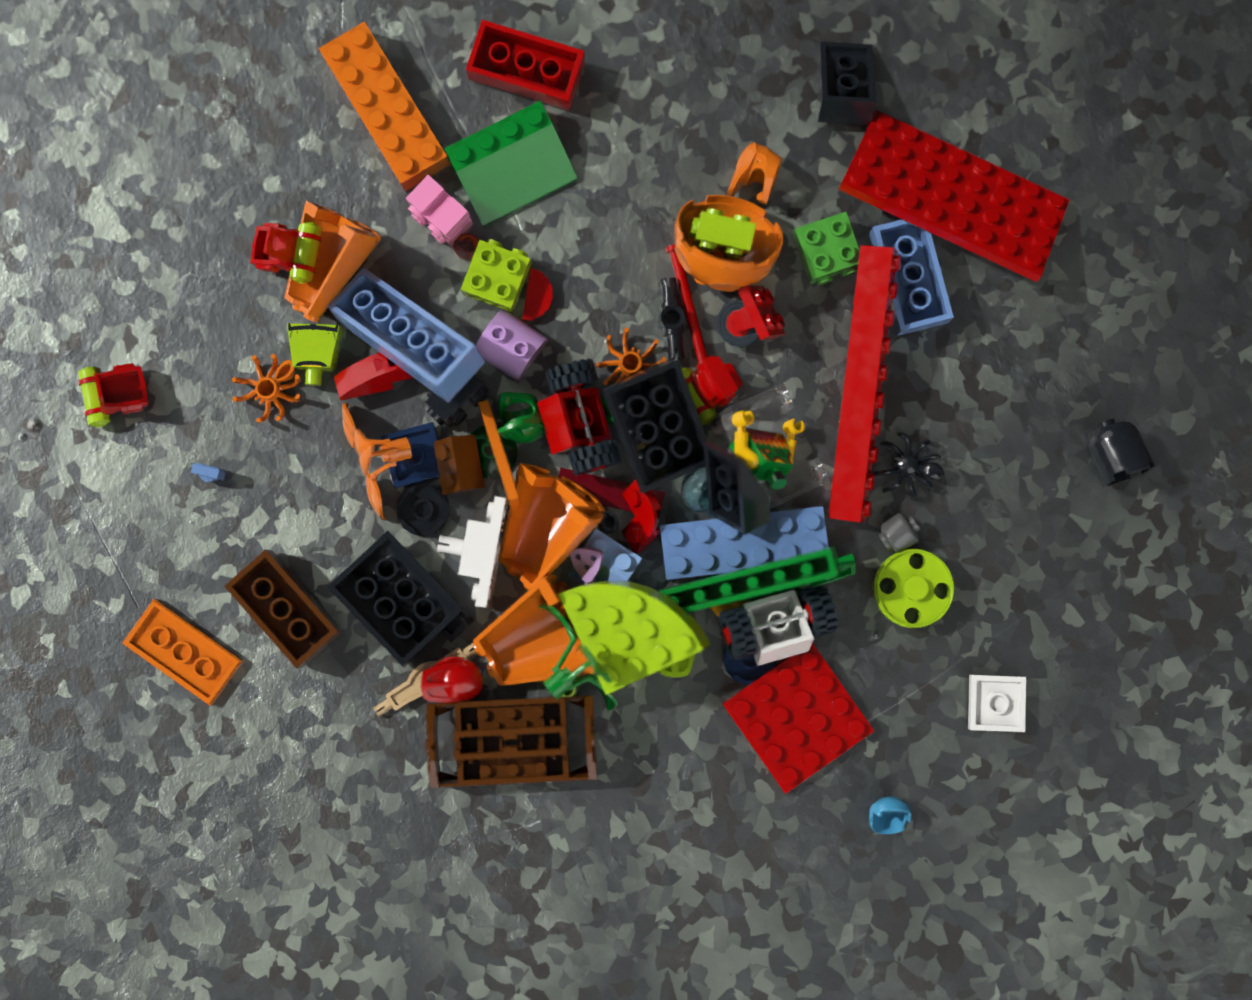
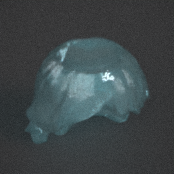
[681,467,709,512]

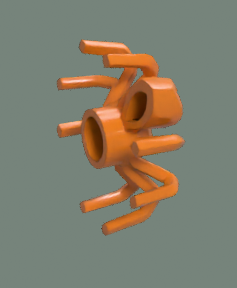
[596,327,666,385]
[232,354,301,423]

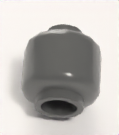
[878,513,921,553]

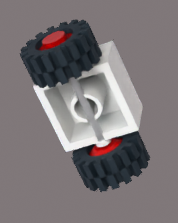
[719,585,838,666]

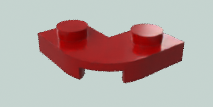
[621,479,661,554]

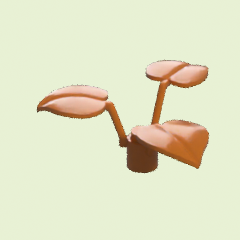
[342,403,412,521]

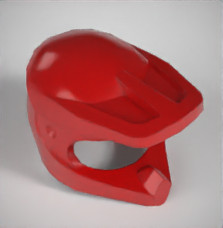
[421,656,483,703]

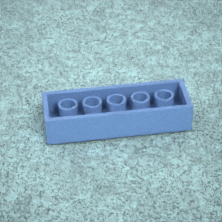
[327,268,485,403]
[659,506,828,580]

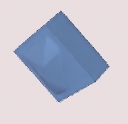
[191,462,226,482]

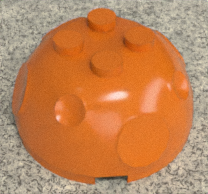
[674,195,783,292]

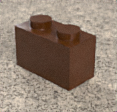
[433,435,485,495]

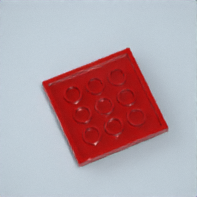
[722,642,874,794]

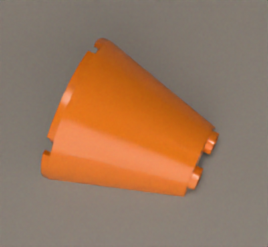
[284,201,381,322]
[498,463,604,590]
[473,574,594,686]

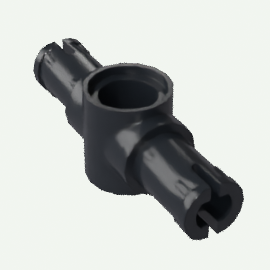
[659,277,685,360]

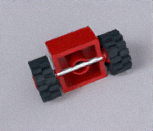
[537,359,621,475]

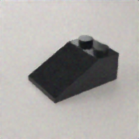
[817,41,876,125]
[703,441,770,534]

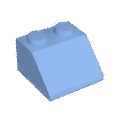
[568,529,642,585]

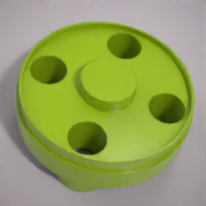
[872,549,954,628]

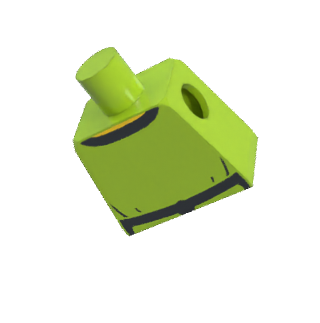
[287,323,344,386]

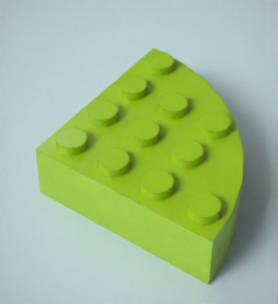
[558,581,711,695]

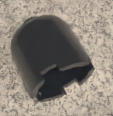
[1088,418,1155,487]

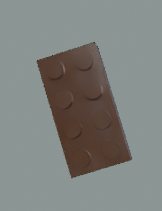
[224,549,343,668]

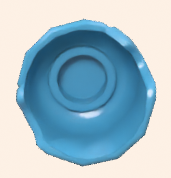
[869,796,911,834]

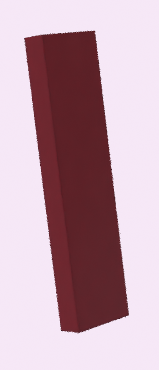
[558,467,665,519]

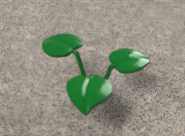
[538,604,618,711]

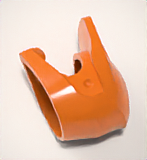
[727,142,782,204]

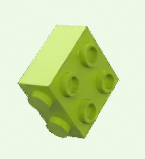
[689,208,756,260]
[460,239,532,313]

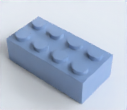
[868,219,954,336]

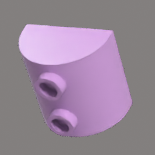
[475,309,549,383]

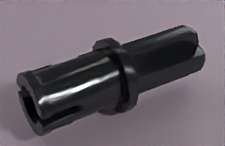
[598,512,619,534]

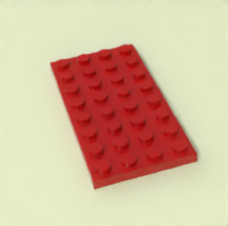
[838,110,1070,282]

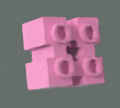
[406,175,473,247]

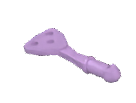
[570,547,604,584]

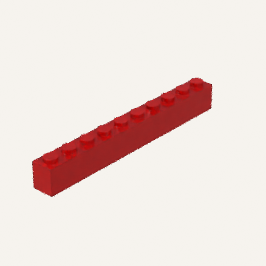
[828,245,901,522]

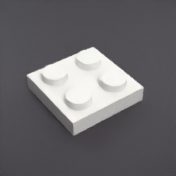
[968,675,1026,732]

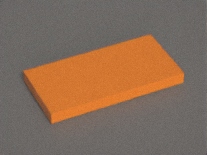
[122,599,244,706]

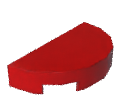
[522,268,553,322]

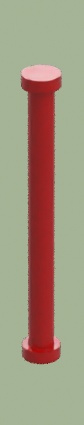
[665,244,708,367]

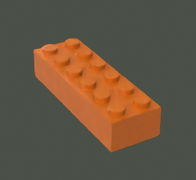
[318,21,450,192]

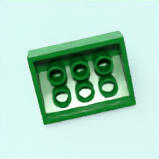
[444,101,578,227]

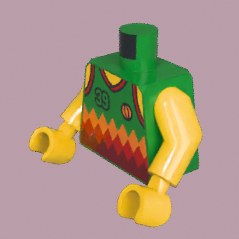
[729,411,805,490]

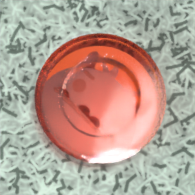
[454,233,479,261]

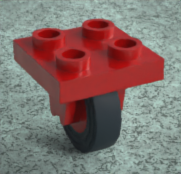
[717,285,786,347]

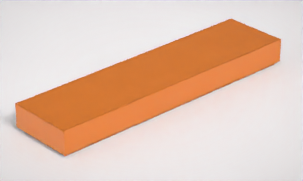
[478,400,521,509]

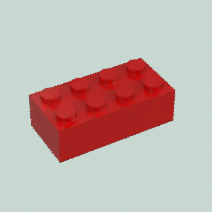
[466,19,585,111]

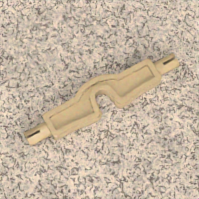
[373,643,476,717]

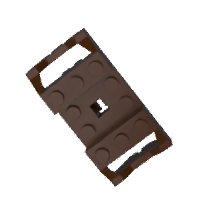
[426,695,597,788]

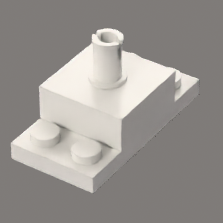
[437,496,509,608]

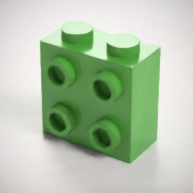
[792,212,860,286]

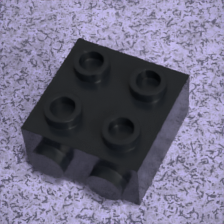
[425,374,488,427]

